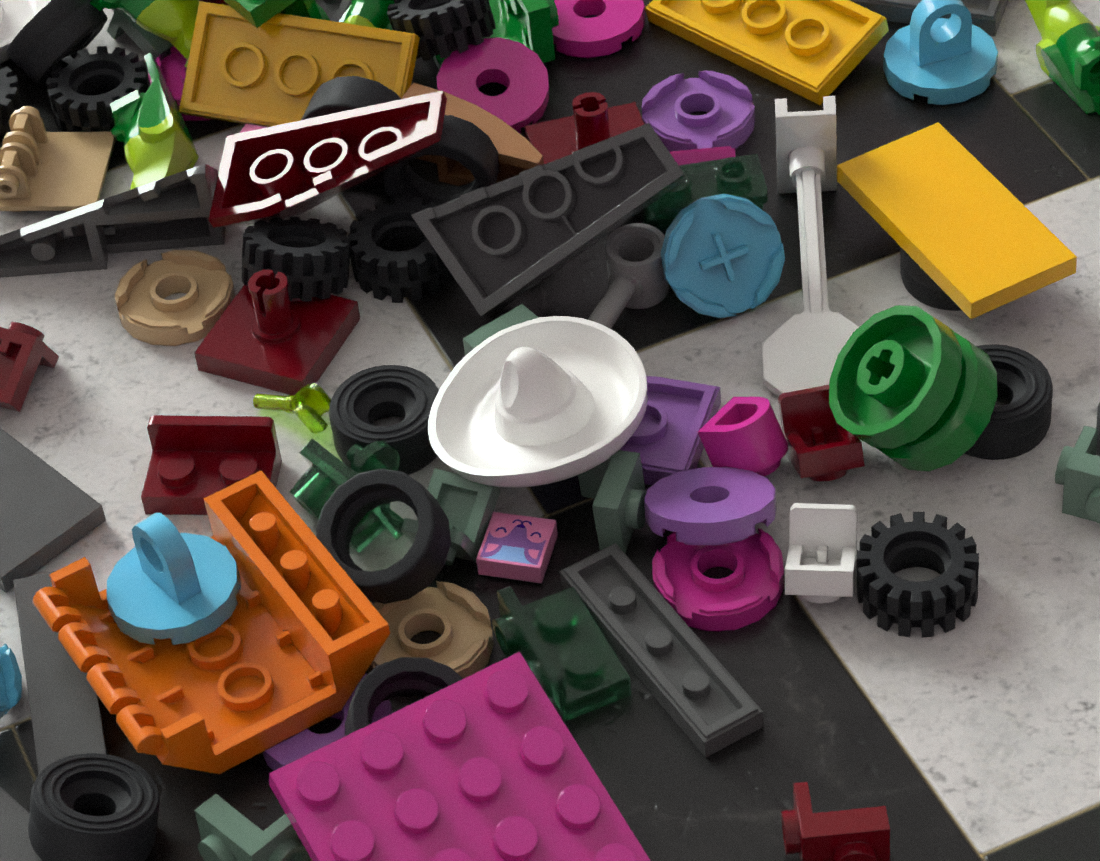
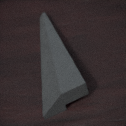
[0,164,225,278]

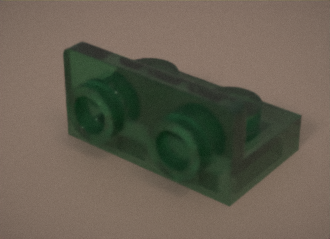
[642,154,768,236]
[492,586,632,722]

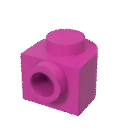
[698,397,788,476]

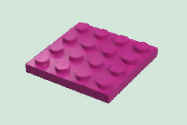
[269,651,651,861]

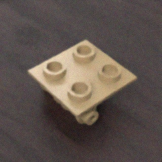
[0,106,116,212]

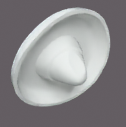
[428,316,648,488]

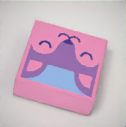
[476,512,558,583]

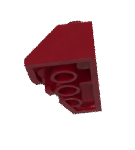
[208,90,447,228]

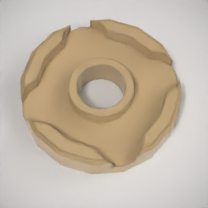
[115,250,236,346]
[367,581,494,697]

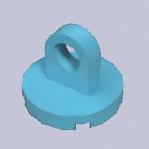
[883,0,998,105]
[661,194,785,318]
[106,513,241,645]

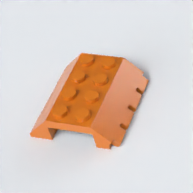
[33,470,390,774]

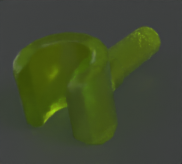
[253,383,331,434]

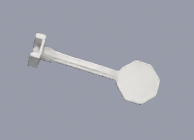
[762,96,859,397]

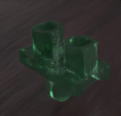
[289,438,404,553]

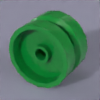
[829,305,997,472]

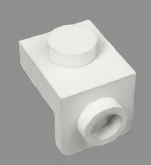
[785,503,857,603]

